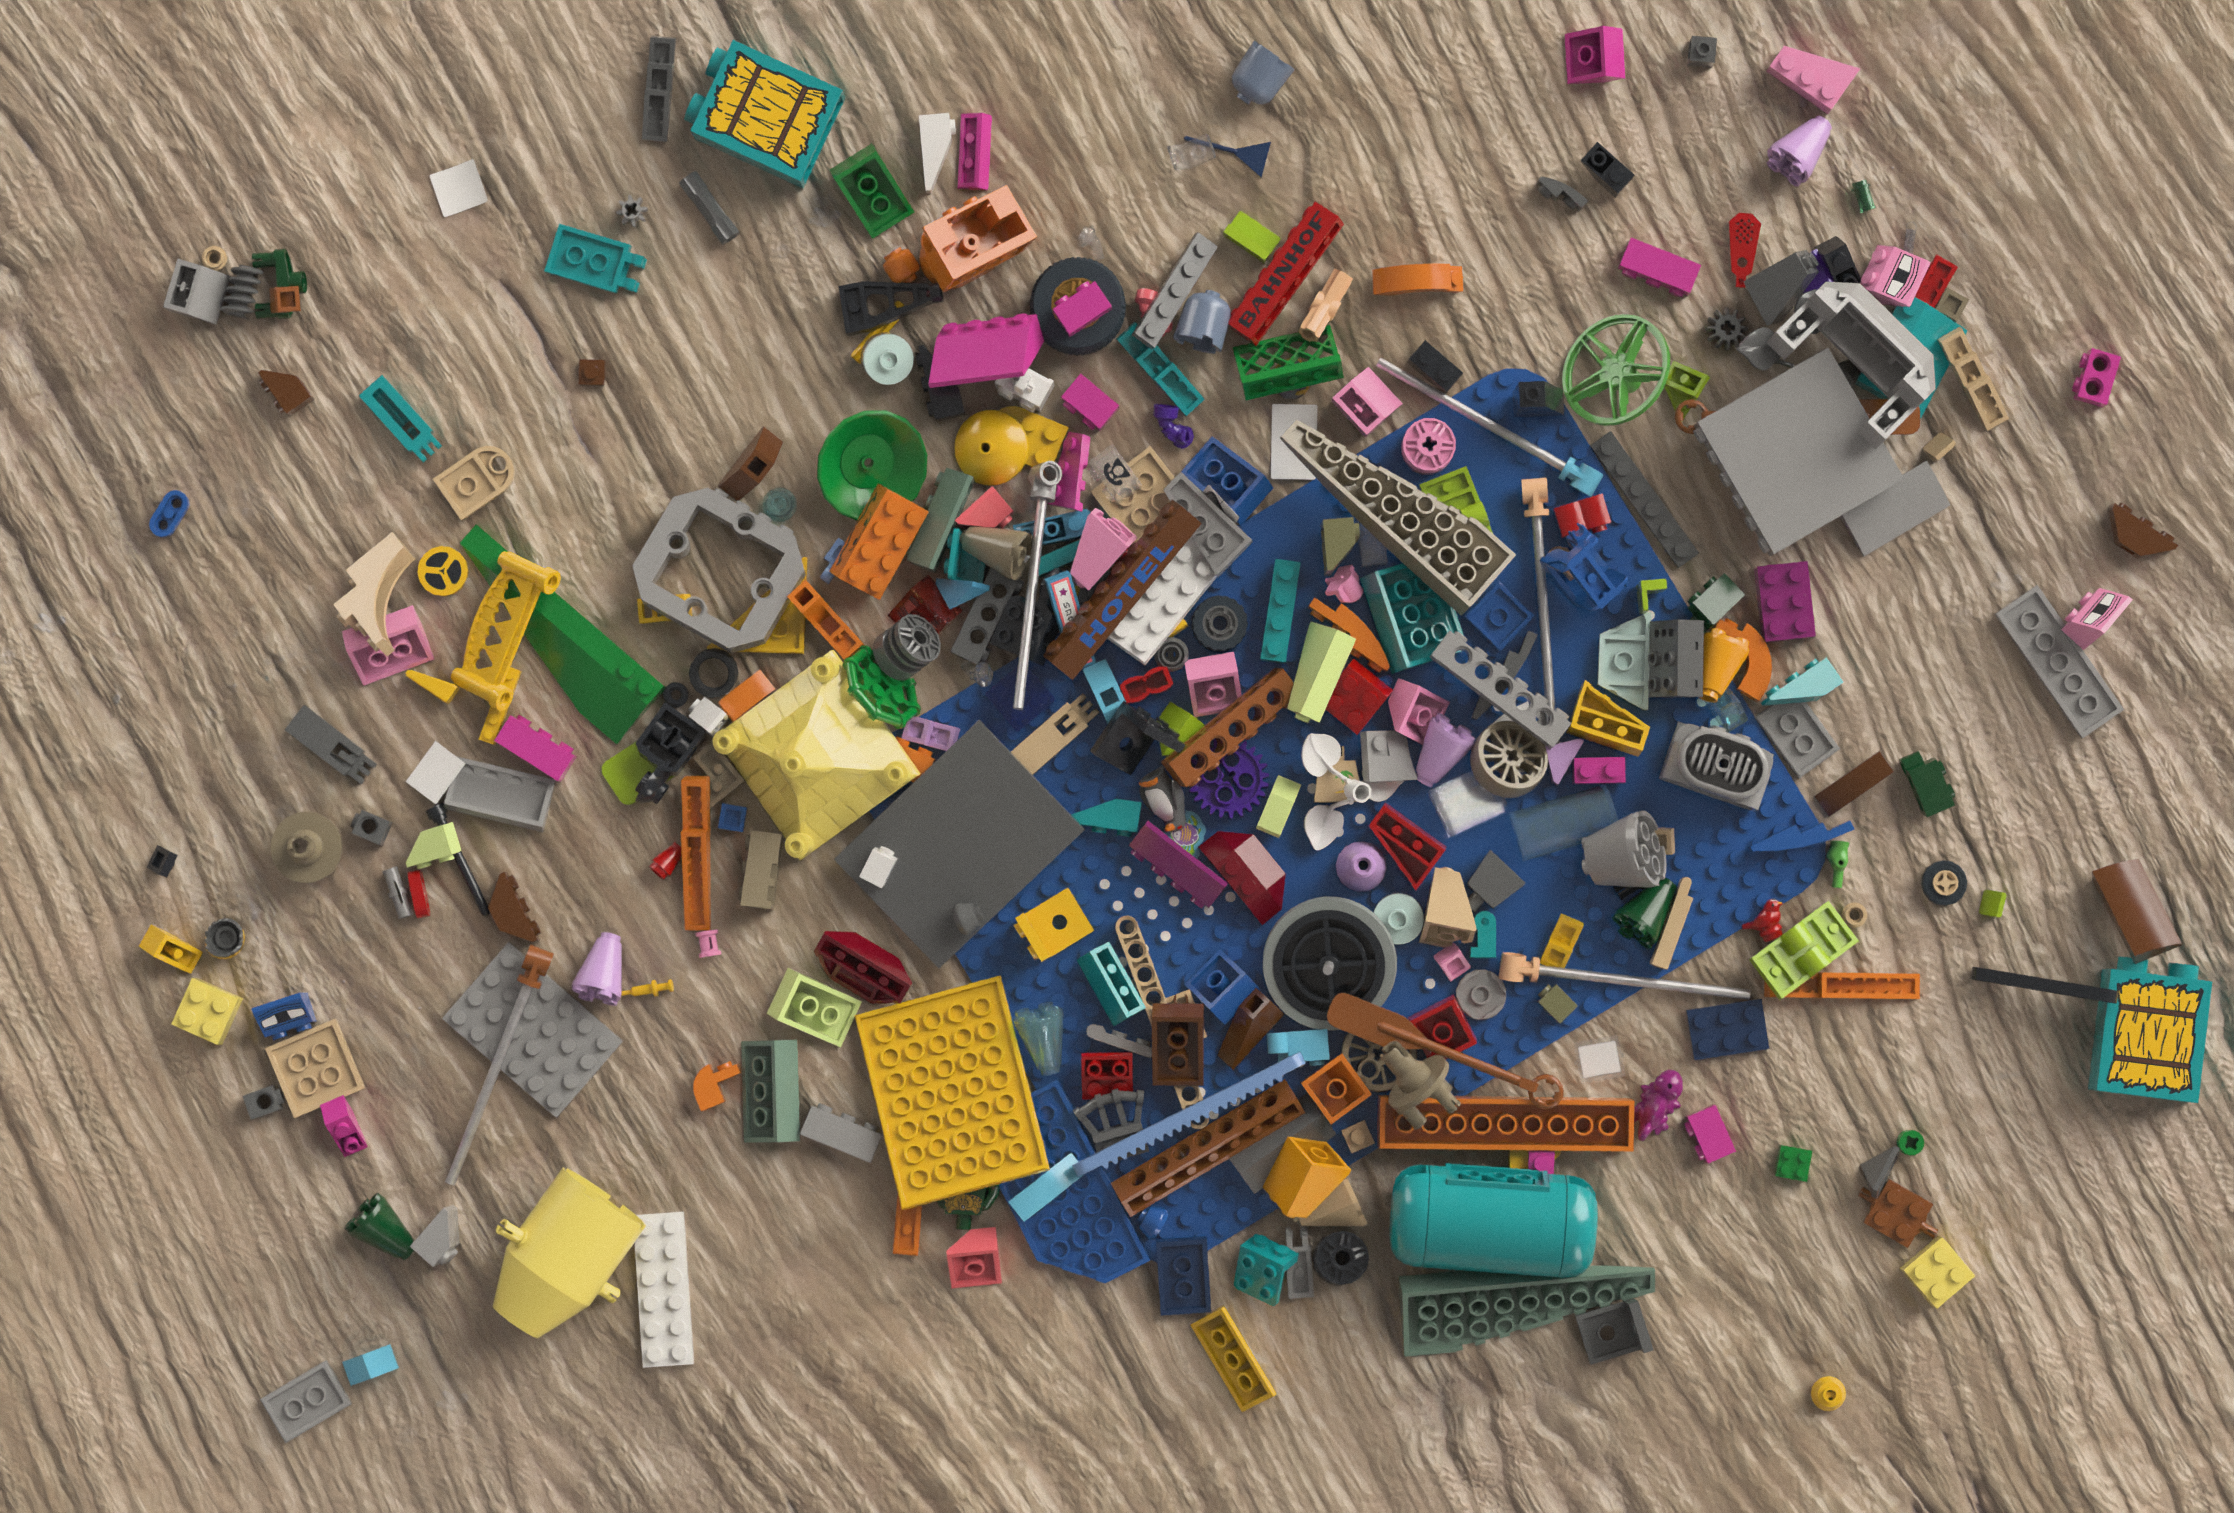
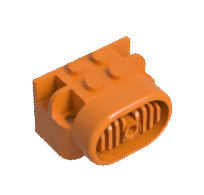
[919,185,1037,292]

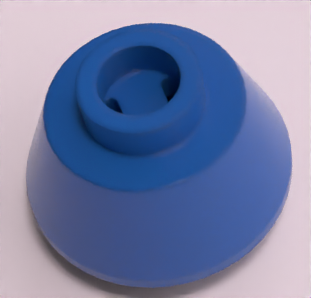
[1137,1206,1169,1239]

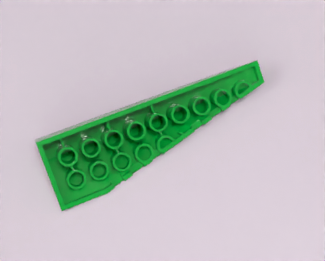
[460,524,666,745]

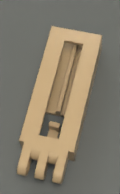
[1011,694,1100,775]
[1649,877,1693,970]

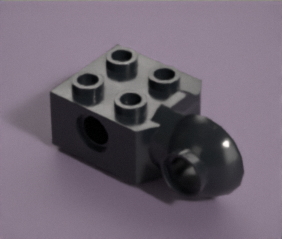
[990,568,1063,666]
[635,703,707,804]

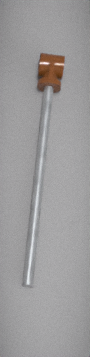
[445,944,554,1185]

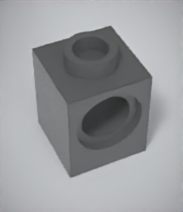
[1687,36,1717,68]
[351,810,393,846]
[243,1085,285,1120]

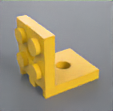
[1014,888,1094,962]

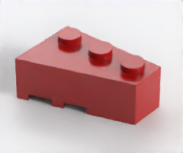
[1369,802,1447,890]

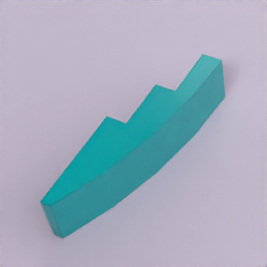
[1116,322,1205,416]

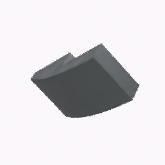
[1537,176,1588,211]

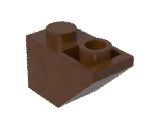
[258,370,315,416]

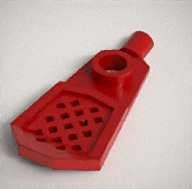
[1728,213,1761,288]

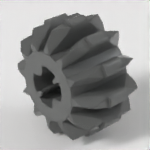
[1705,307,1748,351]

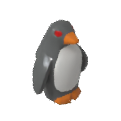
[1139,766,1186,832]

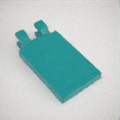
[544,223,647,294]

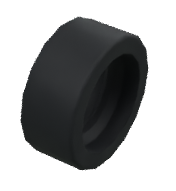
[689,648,739,698]

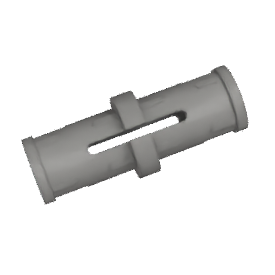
[382,866,414,919]

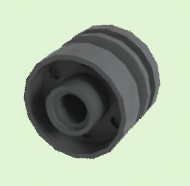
[873,614,941,680]

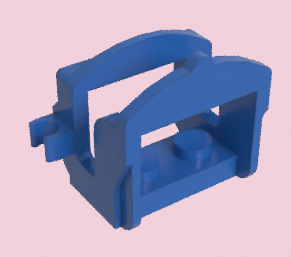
[1539,523,1629,612]

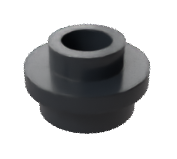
[663,682,689,708]

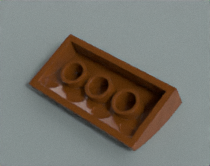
[2092,859,2182,964]

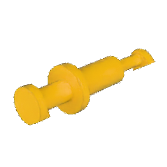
[621,979,674,997]

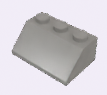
[410,1205,460,1267]

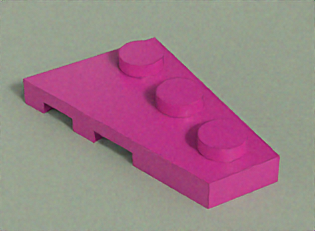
[1047,432,1090,512]

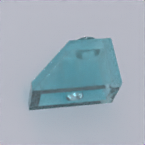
[1705,687,1748,733]

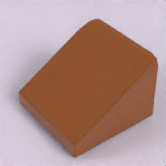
[269,286,301,313]

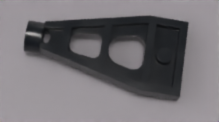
[838,281,944,336]

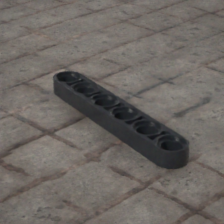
[1970,967,2119,1004]

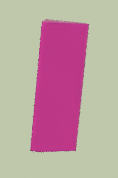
[957,113,992,190]

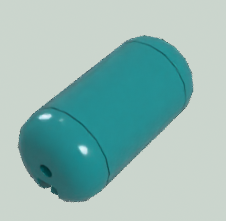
[1389,1163,1598,1278]

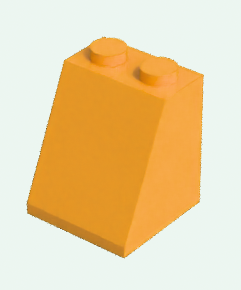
[1263,1136,1351,1218]

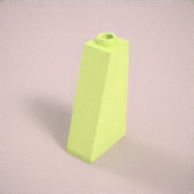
[1287,622,1356,723]

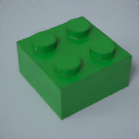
[1774,1145,1812,1182]

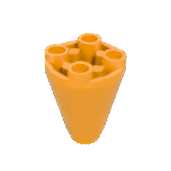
[1699,628,1749,703]

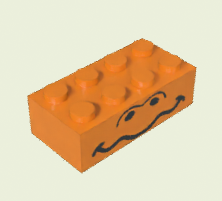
[829,483,929,600]

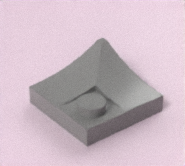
[1360,730,1417,783]

